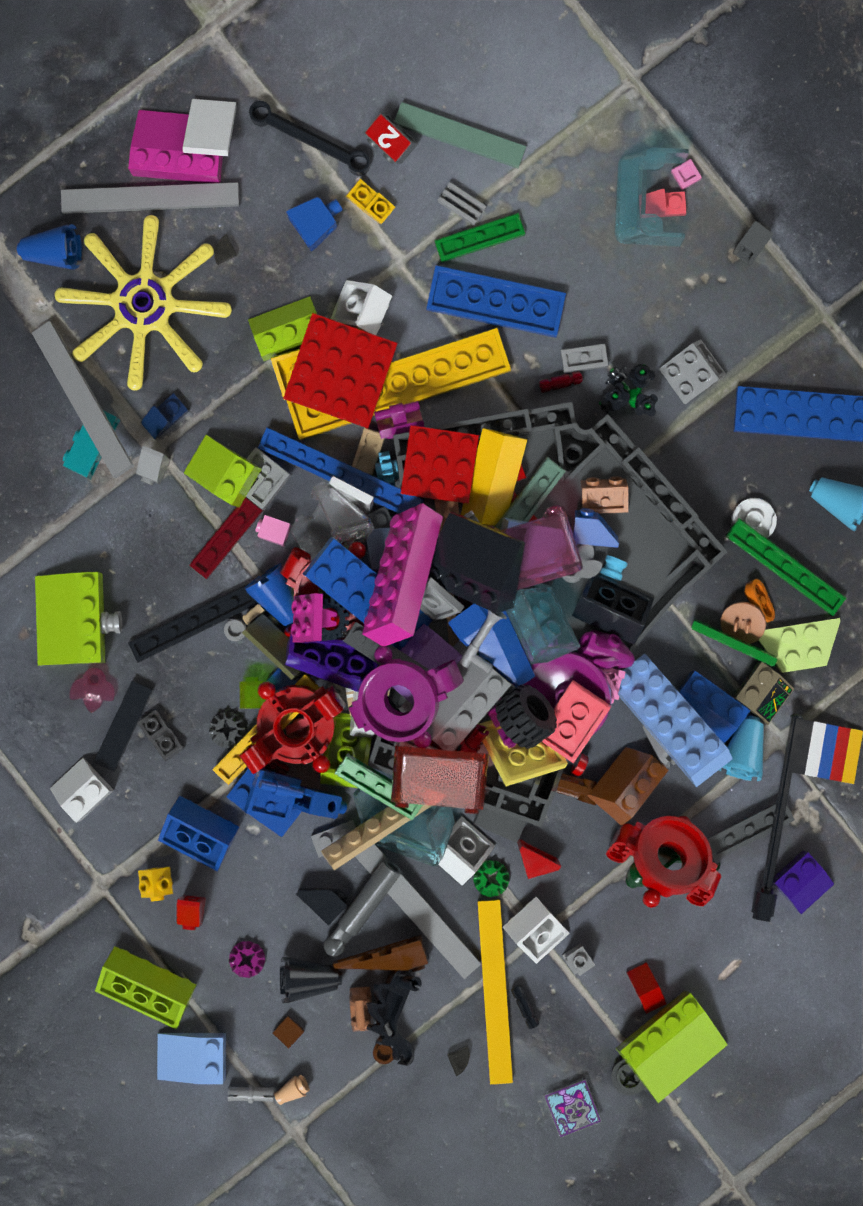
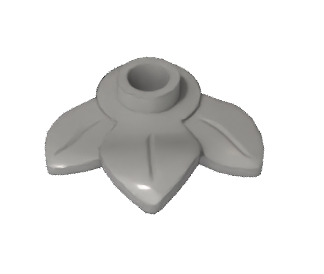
[561,544,603,583]

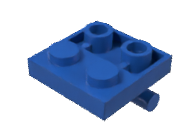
[244,769,304,823]

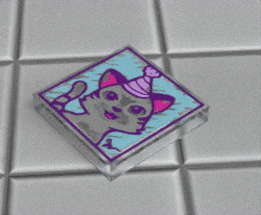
[543,1078,602,1138]

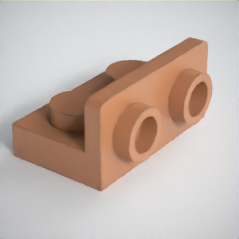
[581,476,628,514]

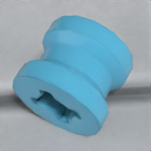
[600,555,628,581]

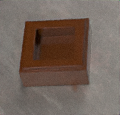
[272,1015,305,1049]

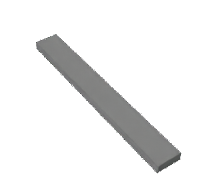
[61,183,240,214]
[32,321,134,478]
[355,844,481,979]

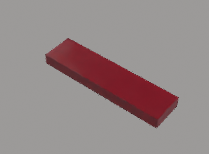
[189,497,263,579]

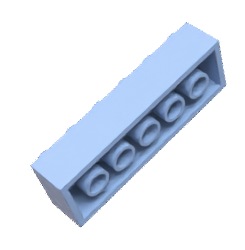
[618,654,733,787]

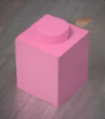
[256,515,292,547]

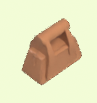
[349,987,373,1032]

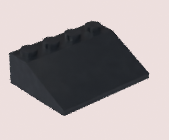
[428,512,525,614]

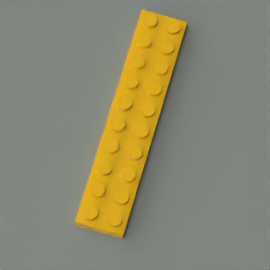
[286,328,511,440]

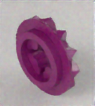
[229,941,265,978]

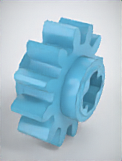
[375,451,399,486]

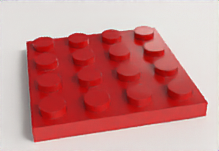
[283,313,398,428]

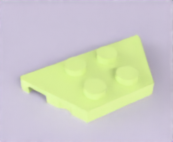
[759,618,840,673]

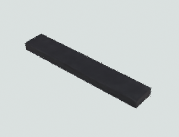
[128,583,259,663]

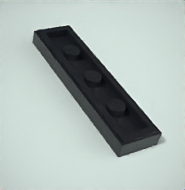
[94,681,153,772]

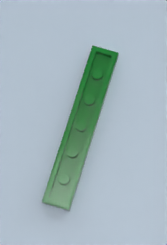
[725,518,846,616]

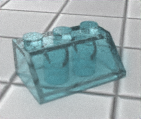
[506,588,580,664]

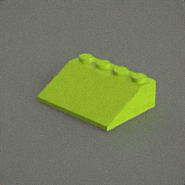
[35,572,106,666]
[615,991,728,1103]

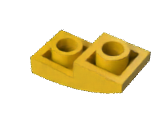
[345,179,395,224]

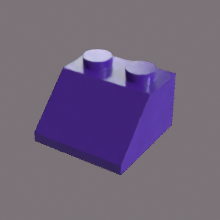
[773,850,834,914]

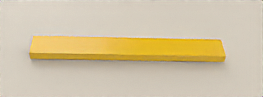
[477,899,513,1085]

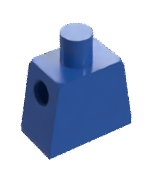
[286,197,343,252]
[293,785,347,819]

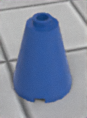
[17,224,82,270]
[245,563,294,627]

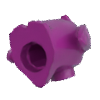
[577,629,635,670]

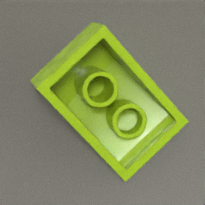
[184,435,262,507]
[320,713,372,788]

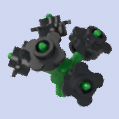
[599,364,658,417]

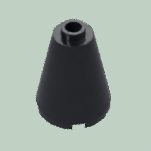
[280,957,342,1003]

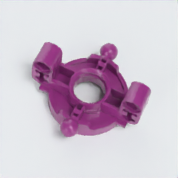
[348,646,464,749]

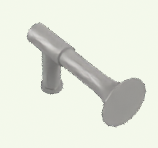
[459,610,507,673]

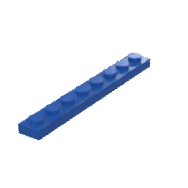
[258,427,424,513]

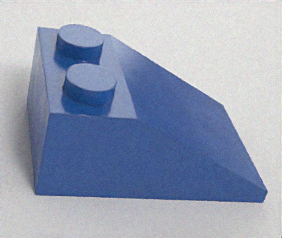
[226,767,302,837]

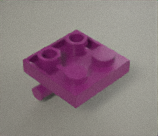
[374,401,425,439]

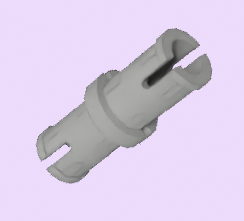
[228,1085,274,1103]

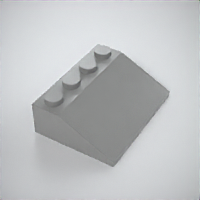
[399,640,511,755]

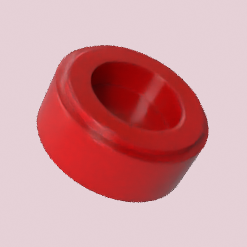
[571,753,589,776]

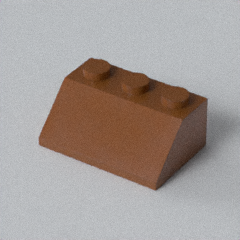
[587,747,669,826]

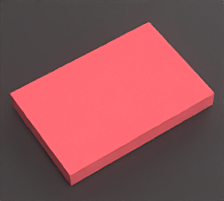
[542,680,612,763]

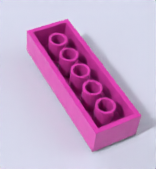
[362,503,443,647]

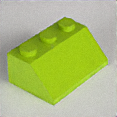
[248,296,317,361]

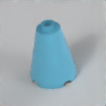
[809,477,863,531]
[719,716,764,781]

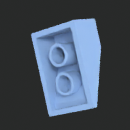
[157,1033,226,1084]

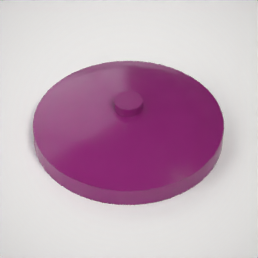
[524,651,612,734]

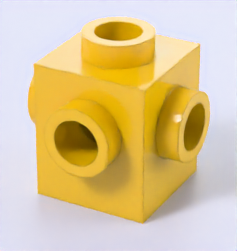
[138,867,173,901]

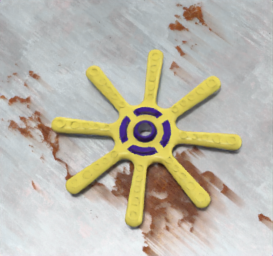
[55,215,232,391]

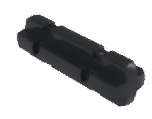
[511,985,539,1029]

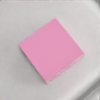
[671,159,702,190]

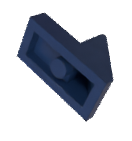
[140,393,189,440]

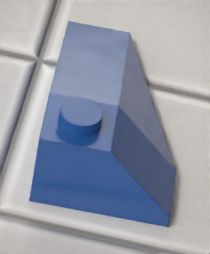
[448,604,535,687]

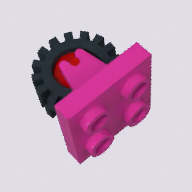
[291,593,349,643]

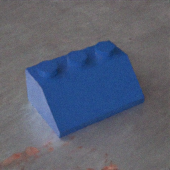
[678,671,751,743]
[158,796,239,872]

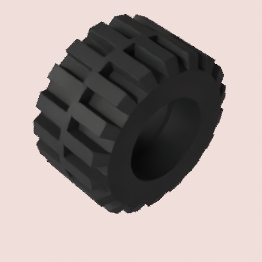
[496,684,557,749]

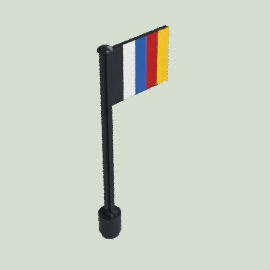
[751,714,863,922]

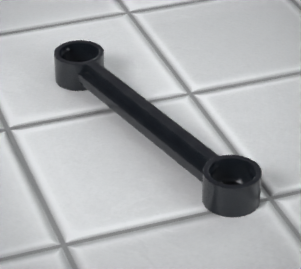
[249,101,370,176]

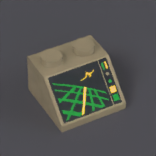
[733,662,794,725]

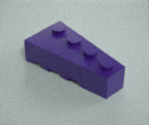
[285,634,379,692]

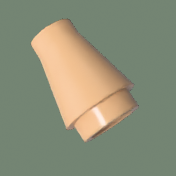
[274,1075,310,1105]

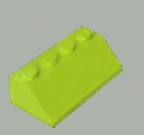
[95,946,196,1030]

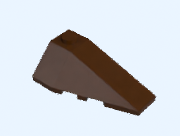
[333,935,428,972]

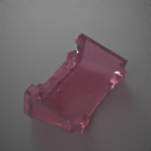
[486,505,583,590]

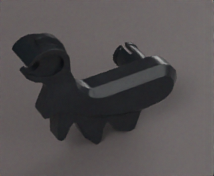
[366,970,422,1066]

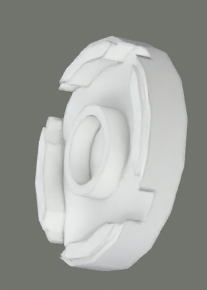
[731,498,777,538]

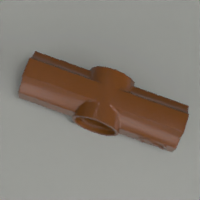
[556,773,597,806]

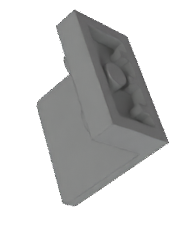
[660,339,727,404]

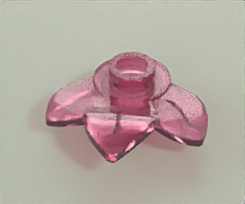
[69,668,115,713]

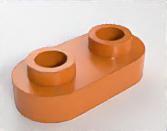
[744,579,775,623]

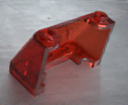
[391,746,489,814]

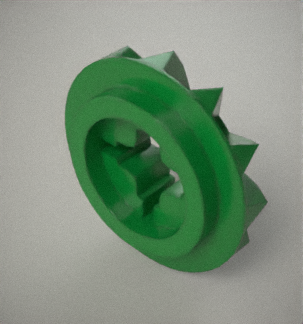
[473,860,509,897]

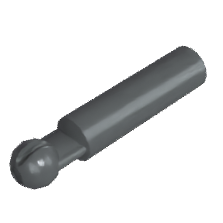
[324,859,402,957]

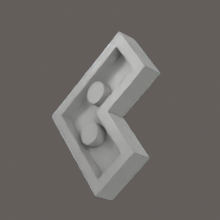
[246,447,292,510]

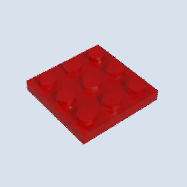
[400,425,479,504]

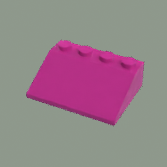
[128,110,223,184]

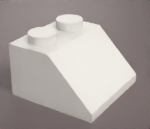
[331,280,392,335]
[50,757,114,823]
[428,816,495,885]
[503,897,570,964]

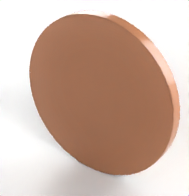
[721,602,766,644]

